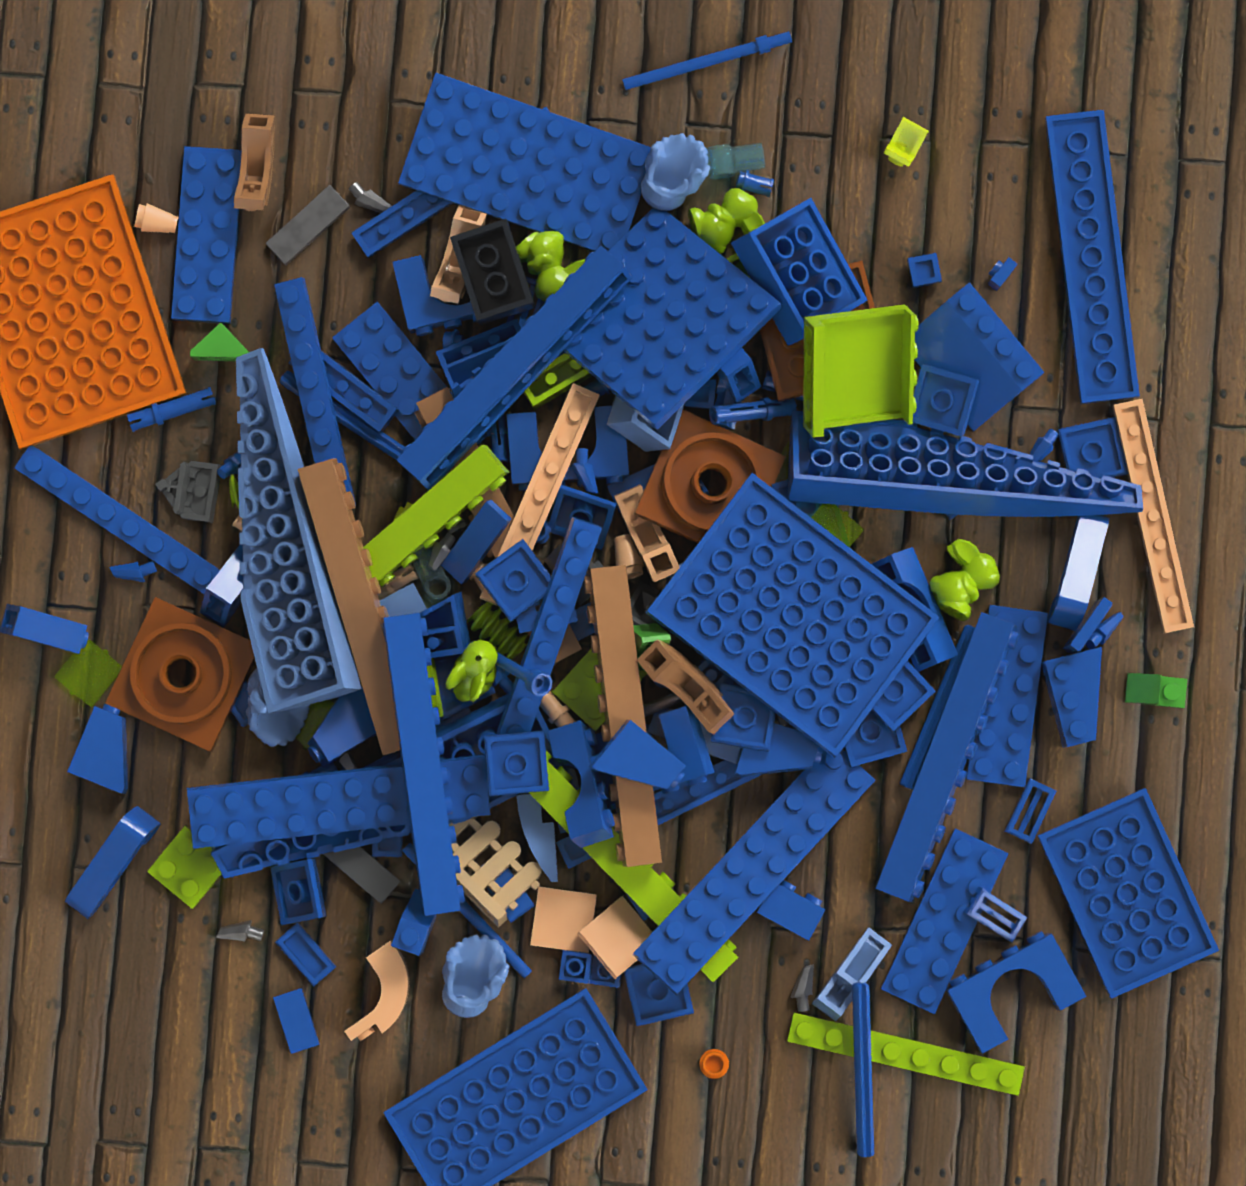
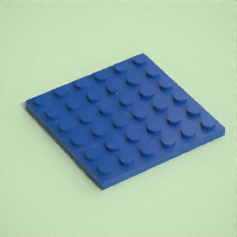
[563,208,782,430]

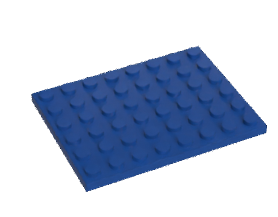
[645,473,939,758]

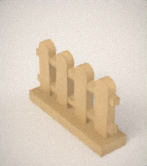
[449,816,542,928]

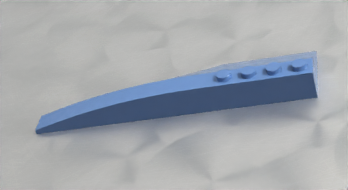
[236,348,361,714]

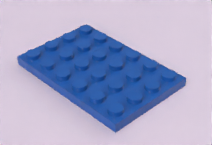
[1037,788,1219,999]

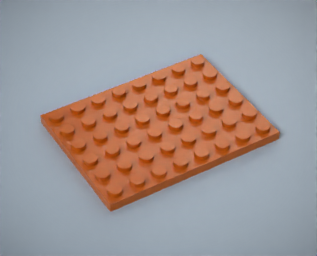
[0,174,187,450]

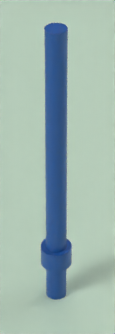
[622,31,792,90]
[402,843,532,979]

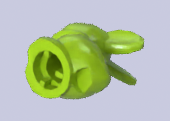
[688,188,765,254]
[516,231,585,302]
[929,539,1000,622]
[446,639,498,702]

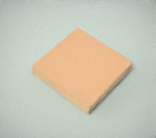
[530,887,597,953]
[577,896,652,979]

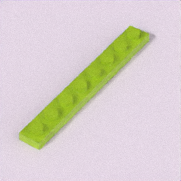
[787,1012,1025,1096]

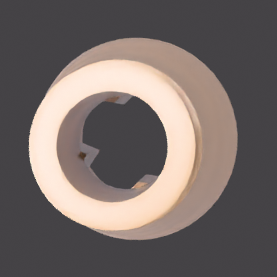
[134,203,179,233]
[614,534,644,580]

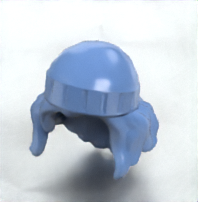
[641,133,711,211]
[246,668,310,747]
[442,934,510,1018]

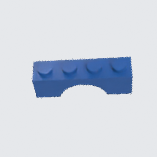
[871,547,958,672]
[548,720,615,848]

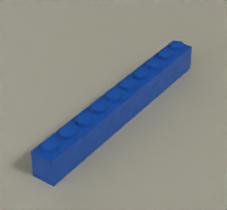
[397,246,633,491]
[875,612,1020,902]
[382,613,465,916]

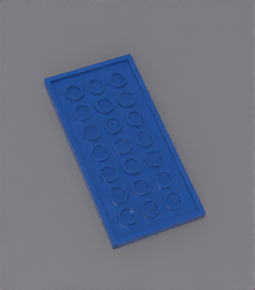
[398,72,651,251]
[383,988,648,1186]

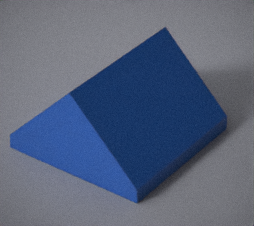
[548,485,617,550]
[270,858,327,925]

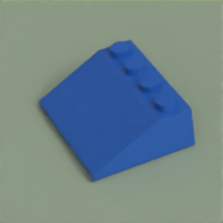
[731,198,868,346]
[914,282,1044,432]

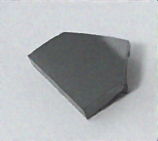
[155,461,222,523]

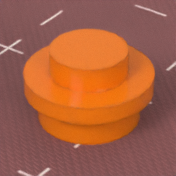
[699,1049,729,1079]

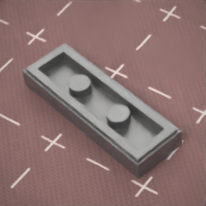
[266,185,350,266]

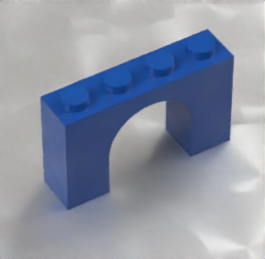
[392,255,477,336]
[507,406,629,491]
[594,706,715,810]
[946,931,1087,1054]

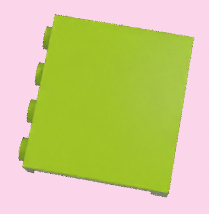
[803,304,918,438]

